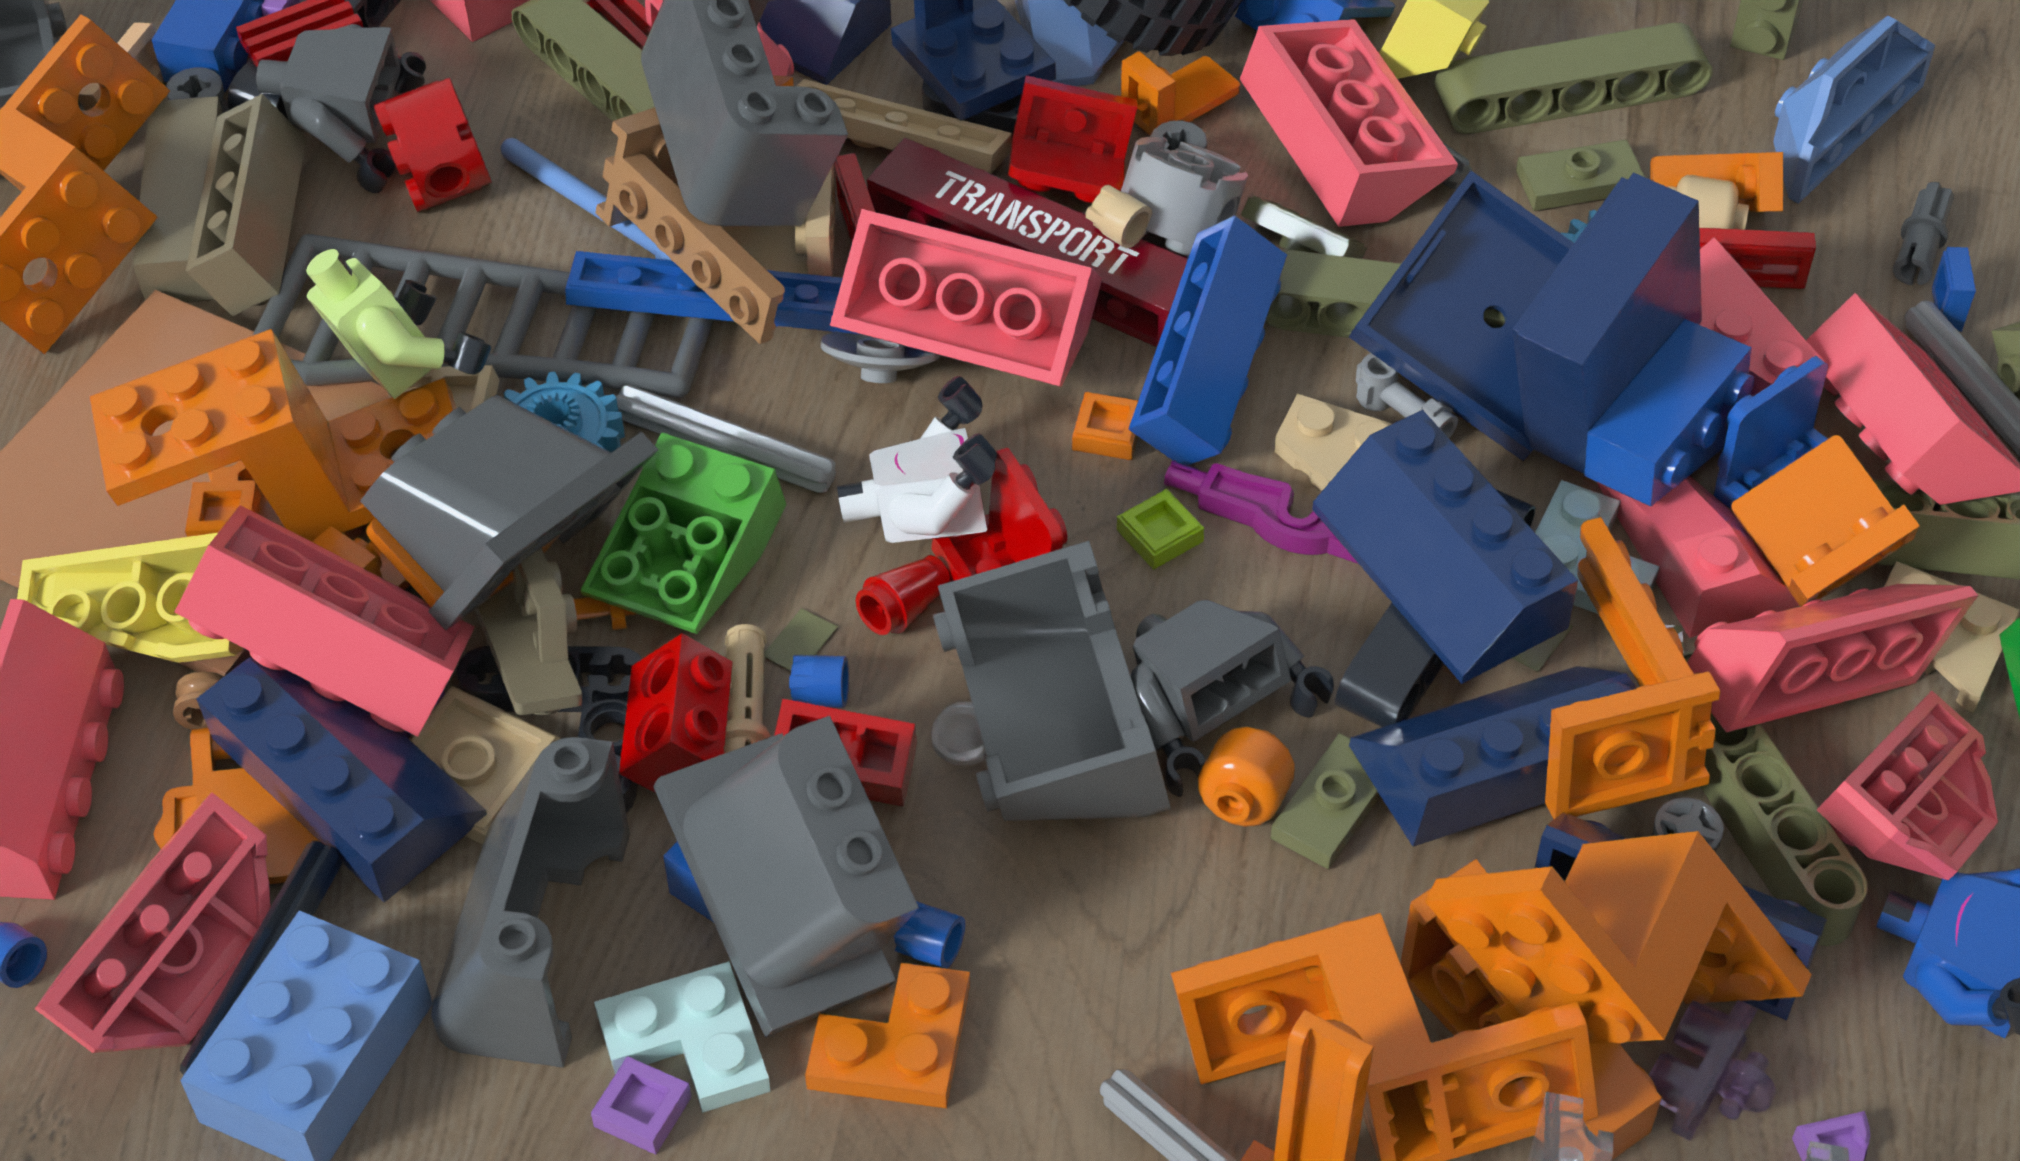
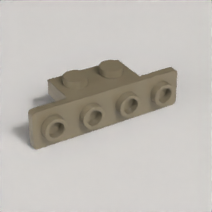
[475,548,582,715]

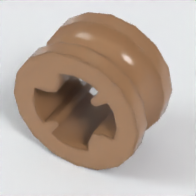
[173,671,224,730]

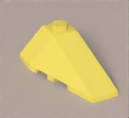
[1379,0,1489,79]
[17,533,243,663]

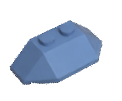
[1015,0,1124,86]
[1773,16,1935,204]

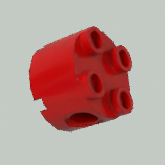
[374,77,492,213]

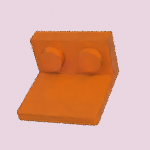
[1731,435,1920,607]

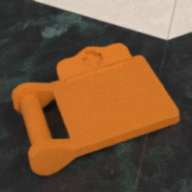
[153,728,320,884]

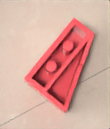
[1699,237,1825,396]

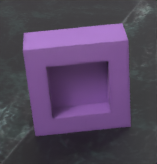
[591,1056,691,1155]

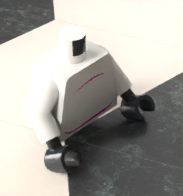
[837,376,997,543]

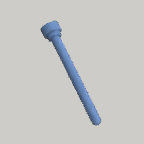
[500,138,671,260]

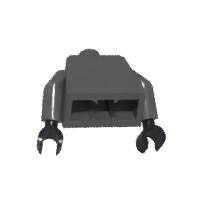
[256,24,426,193]
[1131,600,1334,797]

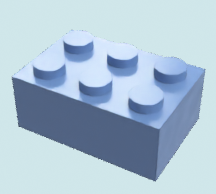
[180,910,433,1161]

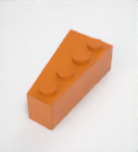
[1400,859,1662,1161]

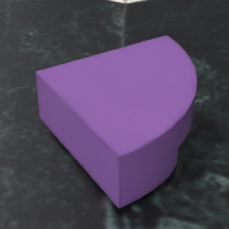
[1792,1111,1870,1161]

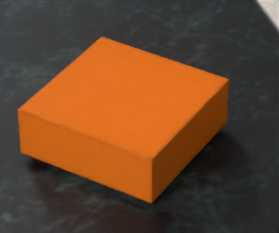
[1072,392,1138,460]

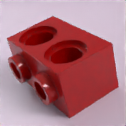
[619,633,733,793]

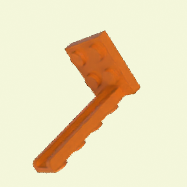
[1545,517,1720,819]
[1240,1010,1374,1161]

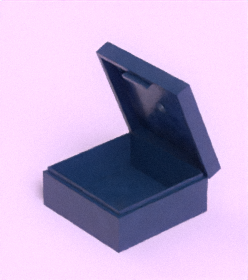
[1349,171,1702,474]

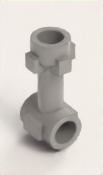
[1356,353,1458,438]

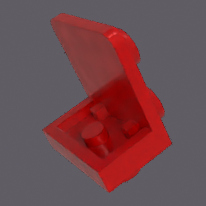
[1008,76,1137,203]
[932,448,1068,582]

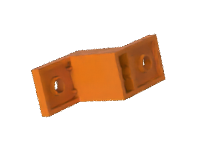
[0,14,170,354]
[90,329,456,542]
[1425,831,1812,1044]
[1171,913,1598,1161]

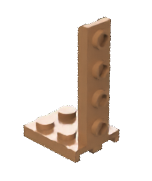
[595,107,785,344]

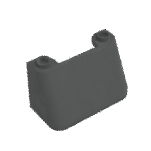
[933,541,1171,821]
[431,737,630,1068]

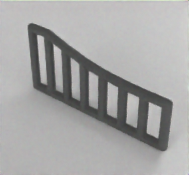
[252,234,714,398]

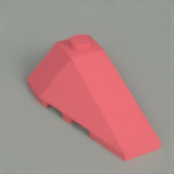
[1597,476,1799,638]

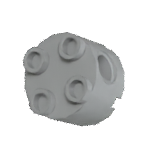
[1121,137,1248,256]

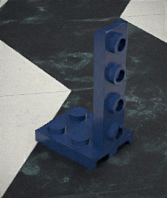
[891,0,1056,121]

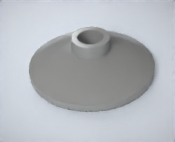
[821,331,941,383]

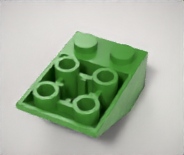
[580,432,787,634]

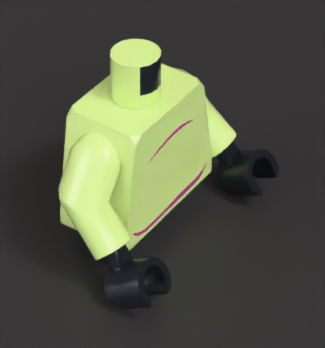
[306,249,491,399]

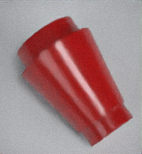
[855,555,950,635]

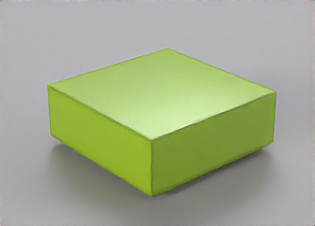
[1116,489,1204,570]

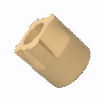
[1086,184,1152,248]

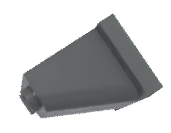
[360,395,658,630]
[653,716,919,1038]

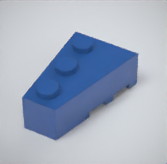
[1584,319,1754,506]

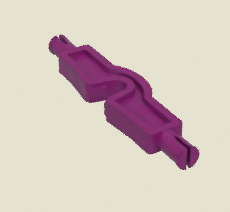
[1164,460,1358,564]

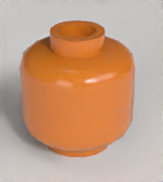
[1198,727,1295,827]

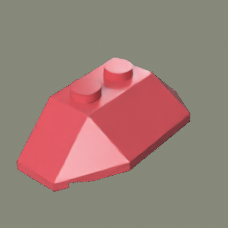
[1816,691,1998,880]
[35,792,271,1053]

